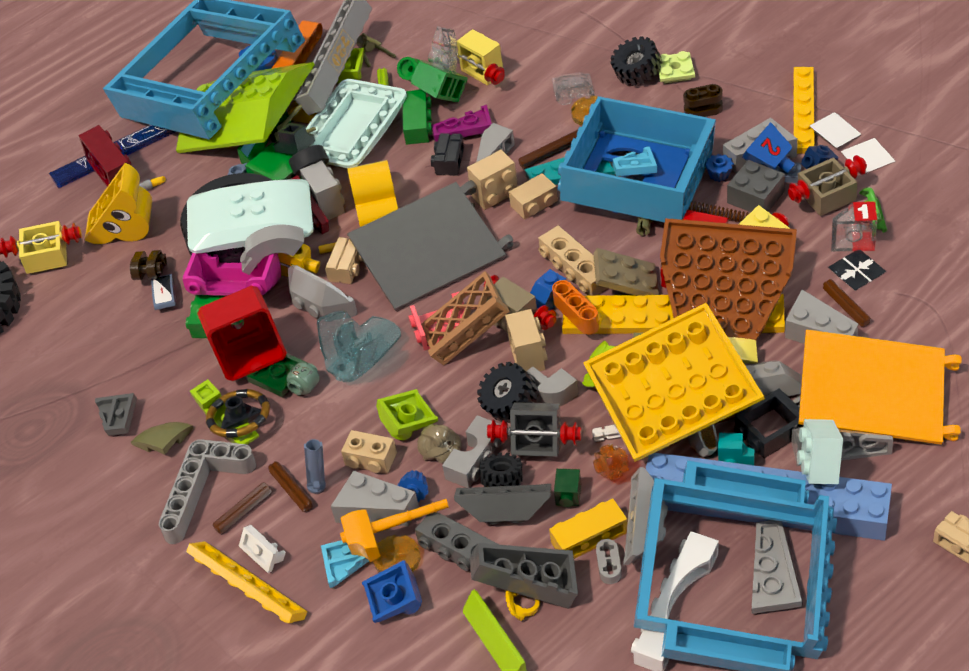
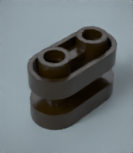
[683,84,723,117]
[130,250,167,281]

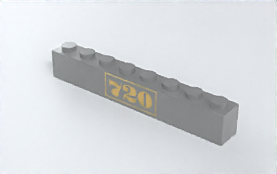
[294,0,372,115]

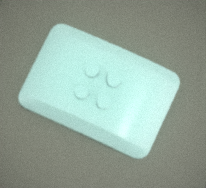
[306,79,407,168]
[187,179,313,253]

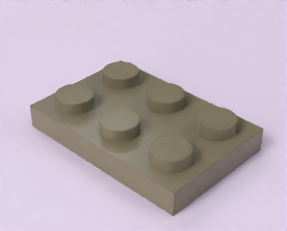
[593,248,659,296]

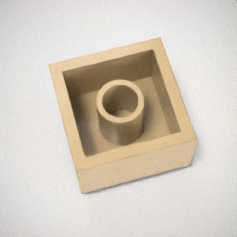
[467,150,518,210]
[505,309,548,371]

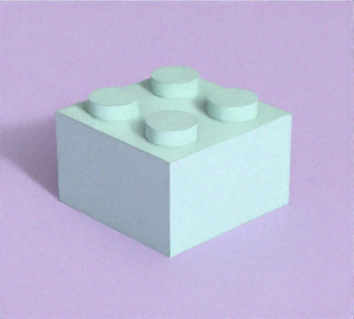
[797,419,843,484]

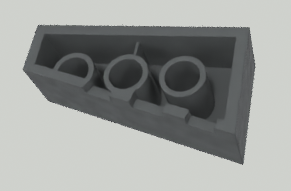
[470,543,578,609]

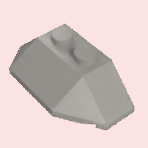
[288,265,358,321]
[745,360,802,397]
[623,467,668,565]

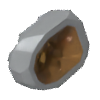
[688,424,718,457]

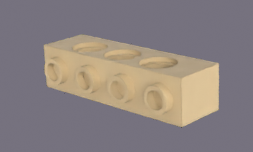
[538,225,608,296]

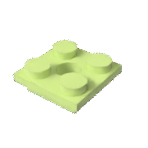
[658,51,695,83]

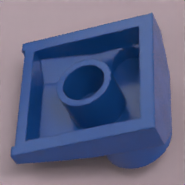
[362,560,422,623]

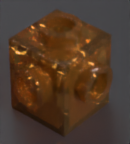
[593,444,629,480]

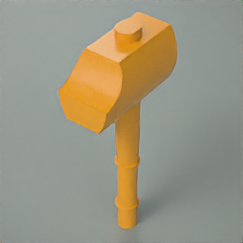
[340,499,449,562]

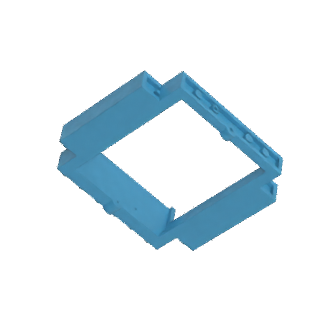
[634,460,837,671]

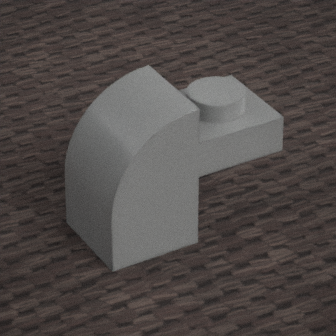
[527,367,578,406]

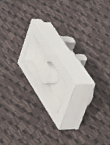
[239,525,286,573]

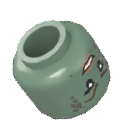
[286,362,320,395]

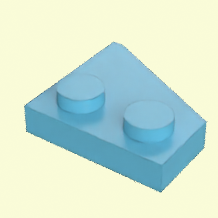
[613,147,657,177]
[321,540,369,588]

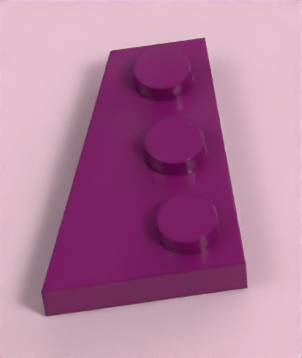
[432,104,492,141]

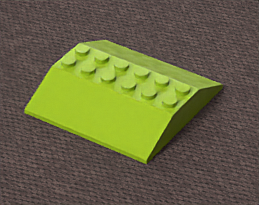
[176,62,315,153]

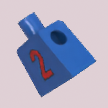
[742,122,795,174]

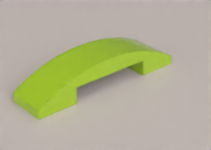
[190,379,259,445]

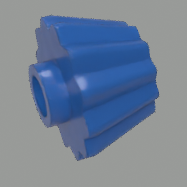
[705,154,734,182]
[397,470,429,502]

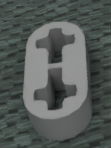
[596,539,622,584]

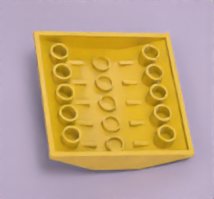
[583,303,765,462]

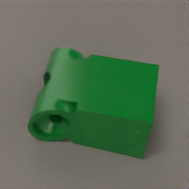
[397,57,468,102]

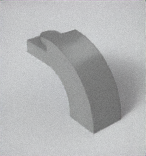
[240,225,304,275]

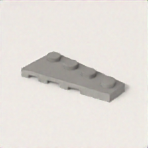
[751,520,802,614]

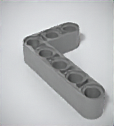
[159,439,256,544]

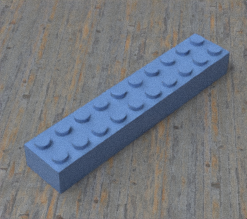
[646,453,892,541]

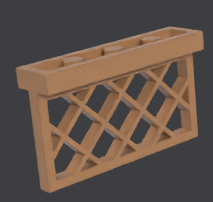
[421,271,510,366]

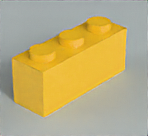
[549,499,628,559]

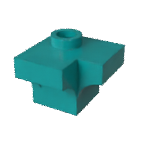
[718,433,754,465]

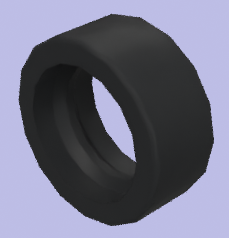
[289,145,329,177]

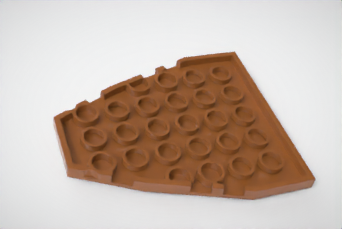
[660,218,797,340]

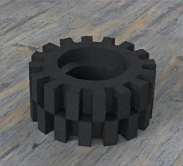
[480,452,523,487]

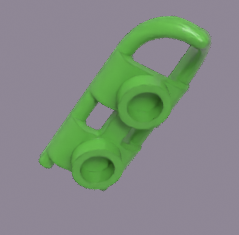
[859,187,887,233]

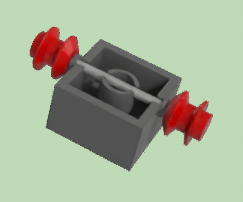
[487,402,582,456]

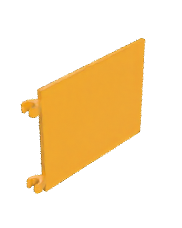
[798,330,962,445]

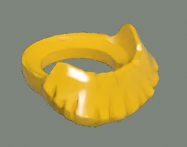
[505,590,540,621]

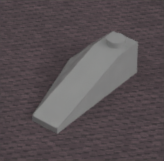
[792,427,893,466]

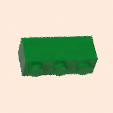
[403,90,432,145]

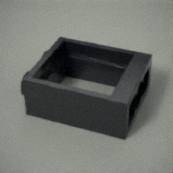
[734,388,804,459]

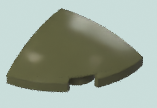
[131,422,193,455]

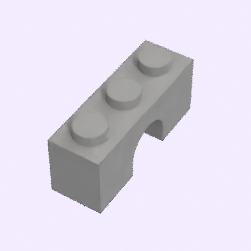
[442,415,502,488]

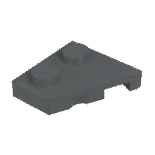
[95,393,137,436]

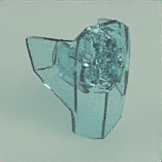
[317,311,401,382]

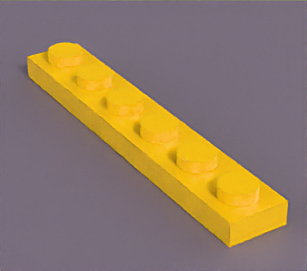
[793,67,814,154]
[186,541,307,623]

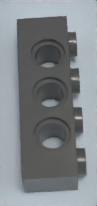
[415,512,499,571]

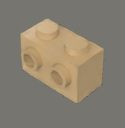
[341,430,397,474]

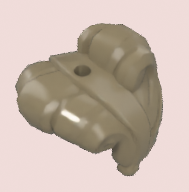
[417,424,461,464]

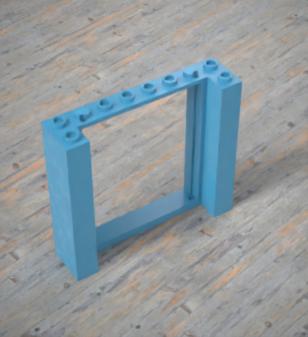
[103,0,305,139]

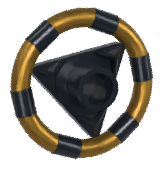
[206,389,270,438]

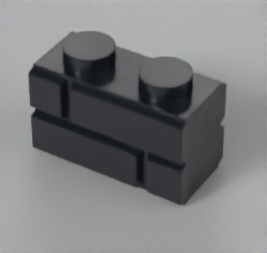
[431,133,465,176]

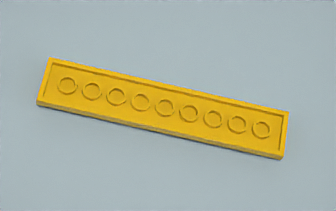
[562,294,785,334]

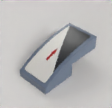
[151,274,176,310]

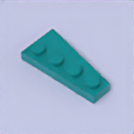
[525,157,615,185]

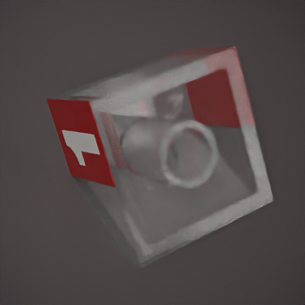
[831,201,877,252]

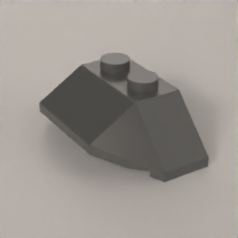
[454,484,552,524]

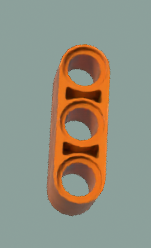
[552,280,599,335]

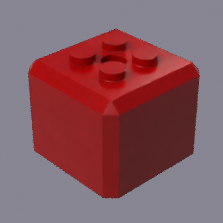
[197,285,287,381]

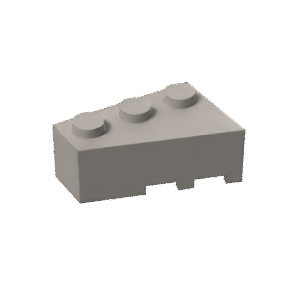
[723,118,797,173]
[785,290,858,344]

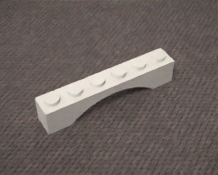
[631,531,719,671]

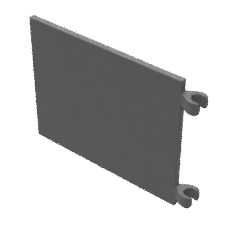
[347,180,514,311]

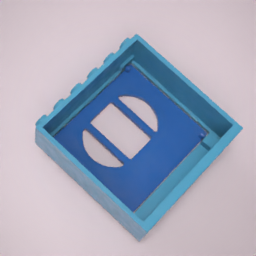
[558,96,716,222]

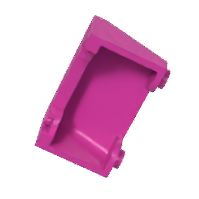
[182,252,282,295]

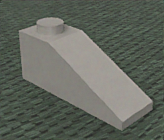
[476,123,515,162]

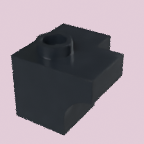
[273,123,315,155]

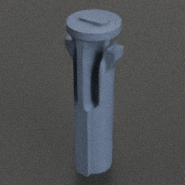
[304,439,326,493]

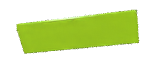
[463,589,527,671]

